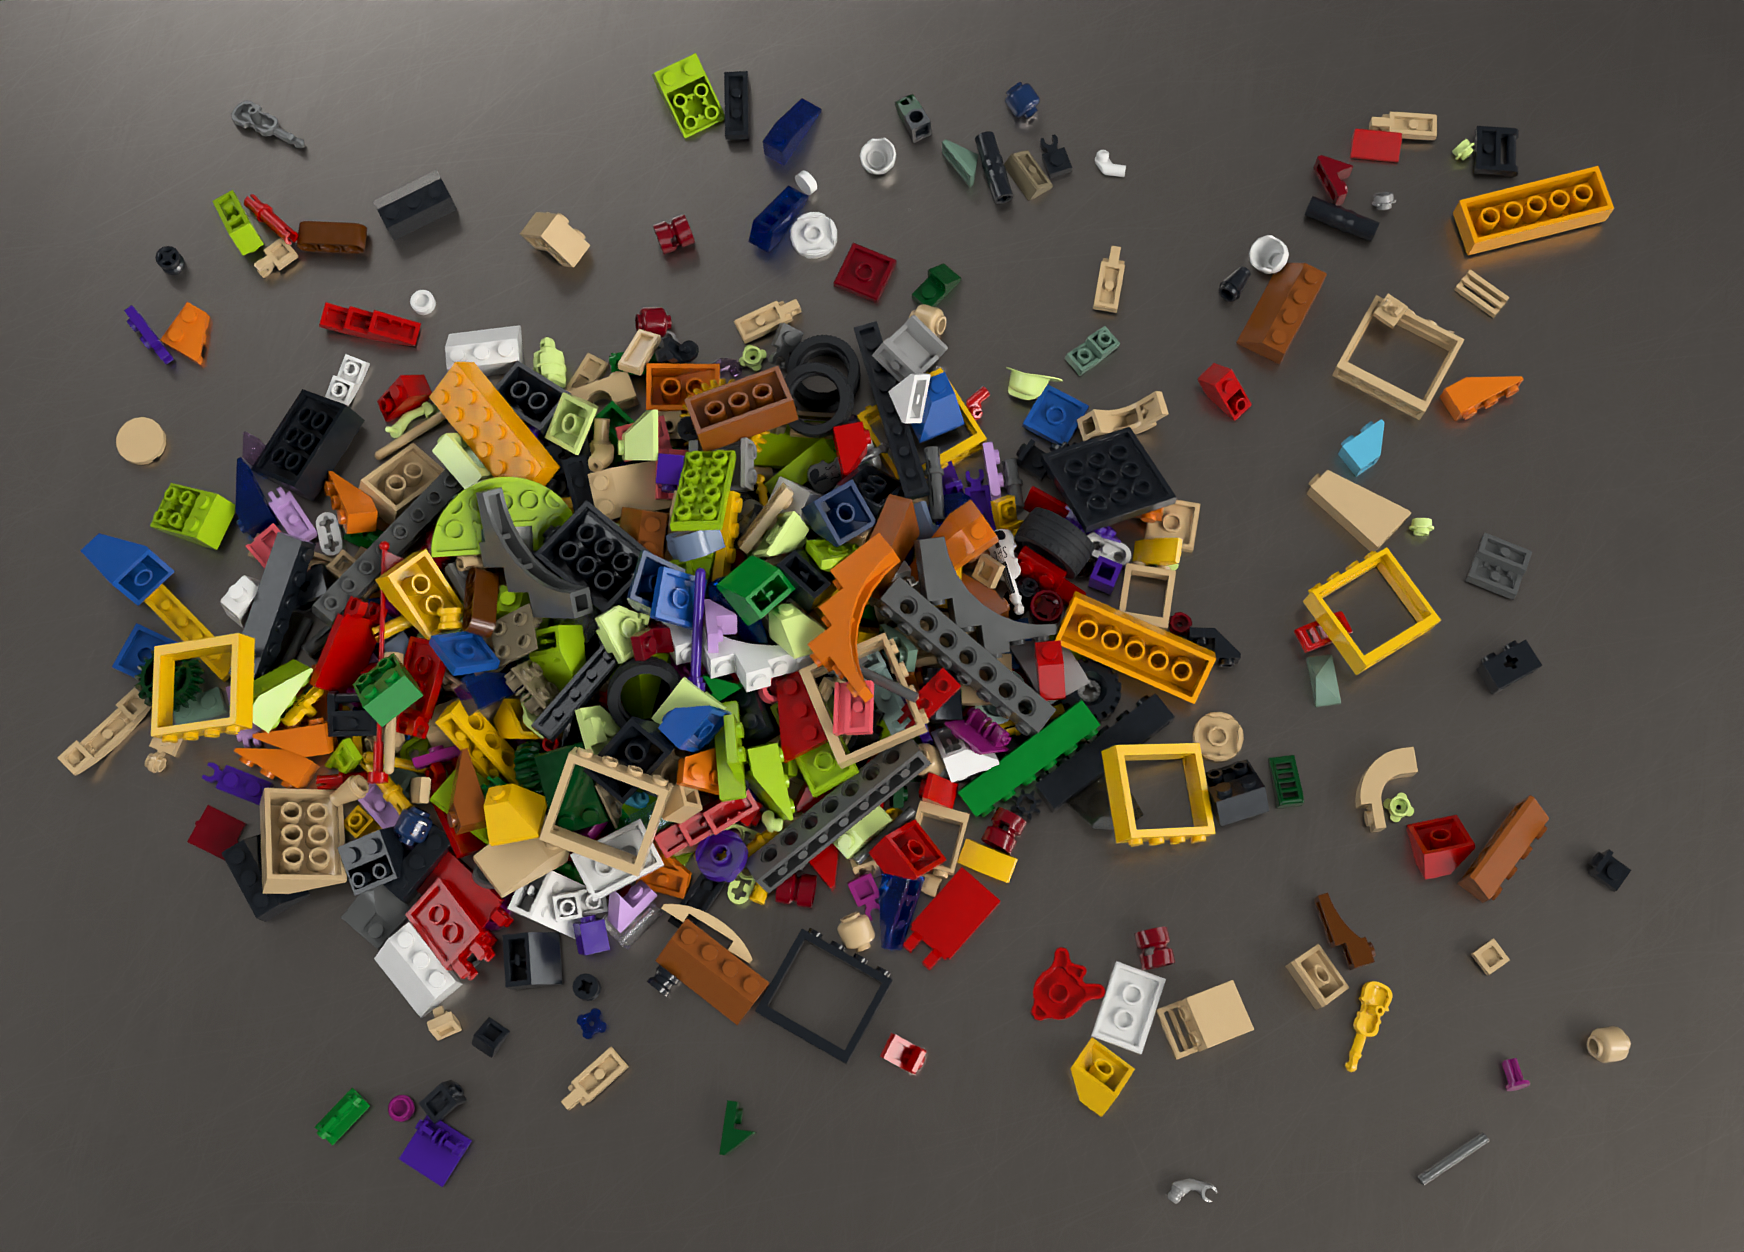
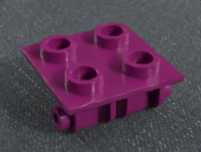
[944,707,1011,755]

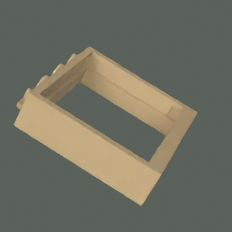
[1332,295,1465,420]
[799,633,929,769]
[539,747,673,877]

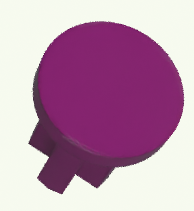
[1502,1058,1530,1091]

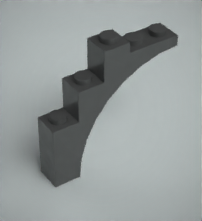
[476,487,593,619]
[913,537,1057,659]

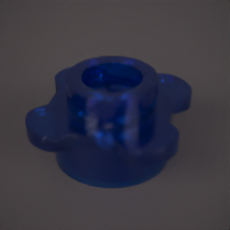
[577,1008,607,1039]

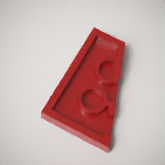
[776,670,828,763]

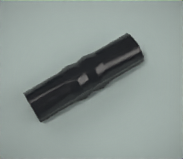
[975,131,1013,204]
[1304,196,1380,242]

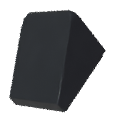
[472,1017,510,1058]

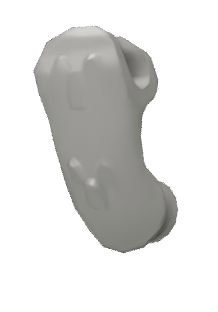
[1167,1178,1218,1204]

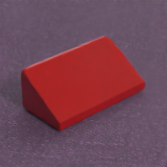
[1350,129,1402,163]
[1023,486,1070,518]

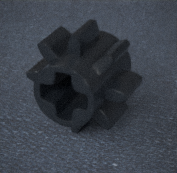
[1010,789,1042,822]

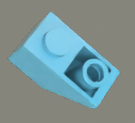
[1338,419,1384,477]

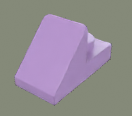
[704,599,737,653]
[607,880,658,933]

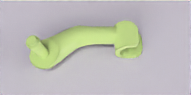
[385,402,439,438]

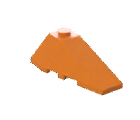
[909,500,999,582]

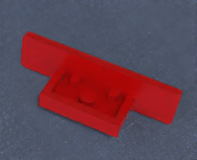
[992,546,1086,606]

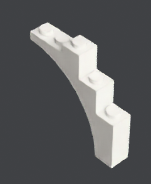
[656,620,815,692]

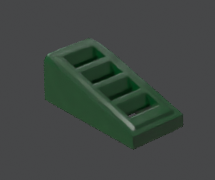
[1268,755,1305,809]

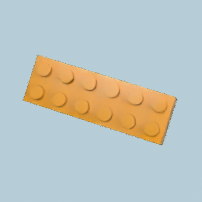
[1453,166,1614,255]
[429,362,560,486]
[1054,591,1216,704]

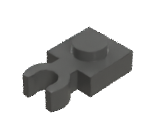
[769,323,804,369]

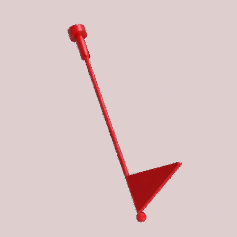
[367,541,404,784]

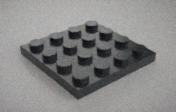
[1041,427,1177,533]

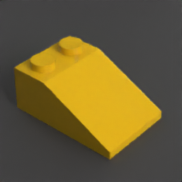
[375,549,464,640]

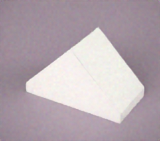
[888,373,931,424]

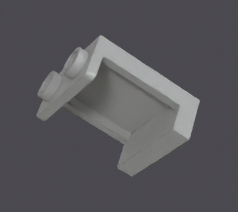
[872,315,948,382]
[689,437,757,492]

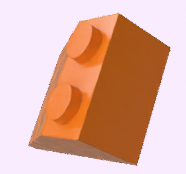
[646,363,720,414]

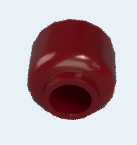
[635,307,672,338]

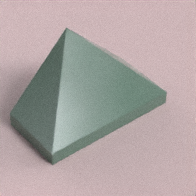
[942,139,979,187]
[1306,654,1341,707]

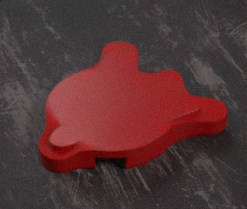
[1031,947,1105,1021]

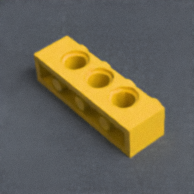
[435,695,518,785]

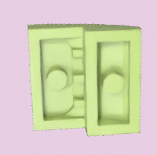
[651,677,726,724]

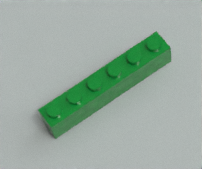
[958,700,1100,817]

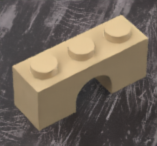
[566,371,639,410]
[651,746,703,824]

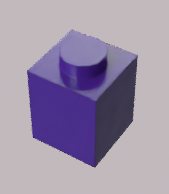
[655,453,685,493]
[1088,555,1123,595]
[573,914,610,955]

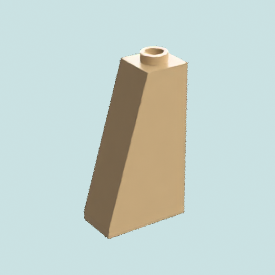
[1307,470,1411,552]

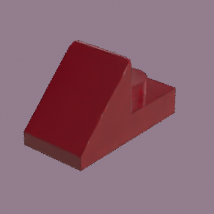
[1313,155,1353,205]
[631,621,674,661]

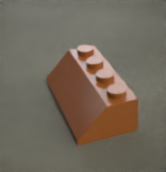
[1236,263,1327,364]
[684,366,799,451]
[620,507,669,613]
[1457,795,1549,903]
[655,919,769,1025]

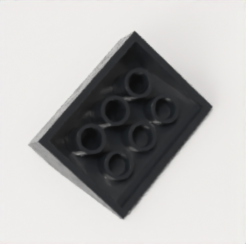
[251,389,365,501]
[534,500,651,615]

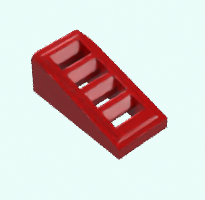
[1294,611,1352,653]

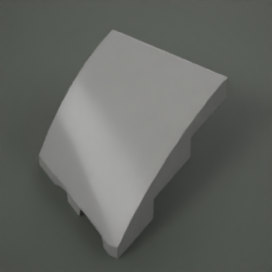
[1009,640,1090,704]

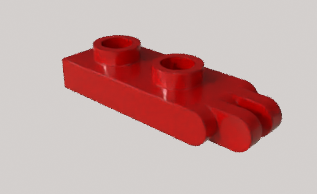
[897,668,962,729]

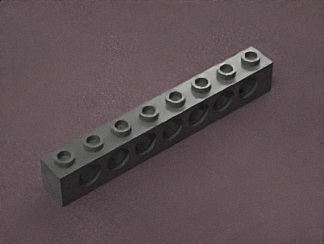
[312,468,464,629]
[874,576,1056,737]
[746,739,931,893]

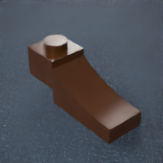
[1314,893,1376,970]

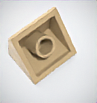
[1285,944,1350,1010]

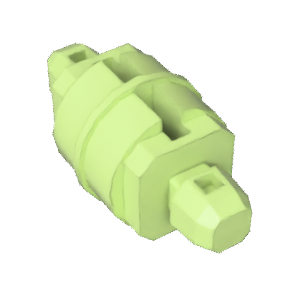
[532,337,567,388]

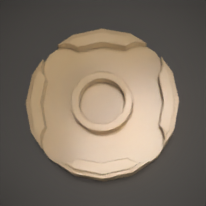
[116,417,166,465]
[1192,712,1244,763]

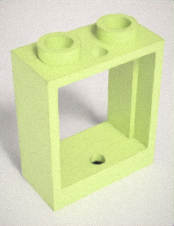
[432,433,493,489]

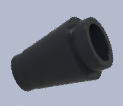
[1218,266,1251,302]

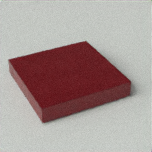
[833,243,897,304]

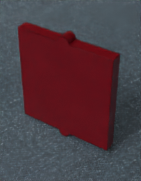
[187,805,247,860]

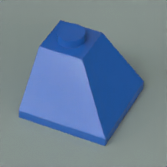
[910,372,964,443]
[658,705,732,753]

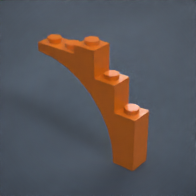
[807,533,900,703]

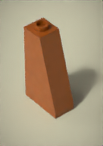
[869,494,920,599]

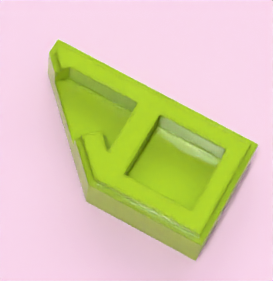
[324,738,363,774]

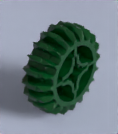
[134,650,205,712]
[513,739,548,807]

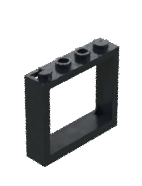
[755,928,893,1065]

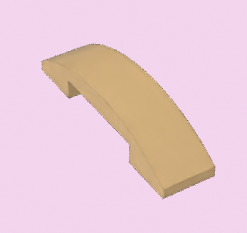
[57,687,152,776]
[661,903,753,964]

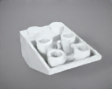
[507,871,596,939]

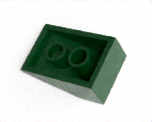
[534,742,609,831]

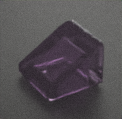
[242,431,265,466]

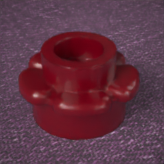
[1168,612,1192,636]

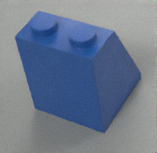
[80,533,175,606]

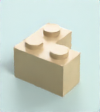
[520,212,590,268]

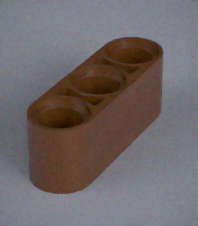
[296,221,367,254]
[462,566,499,638]

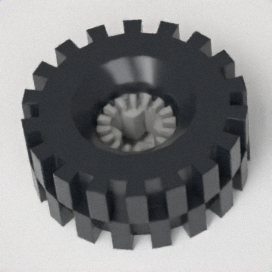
[1058,658,1122,722]

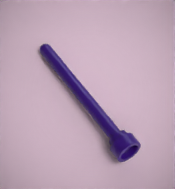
[687,568,706,692]

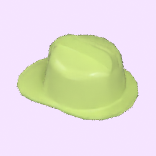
[1006,367,1063,400]

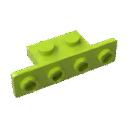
[715,701,746,802]

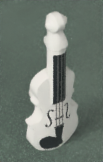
[988,529,1024,615]

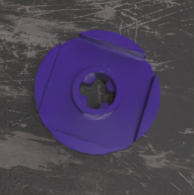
[695,830,748,882]

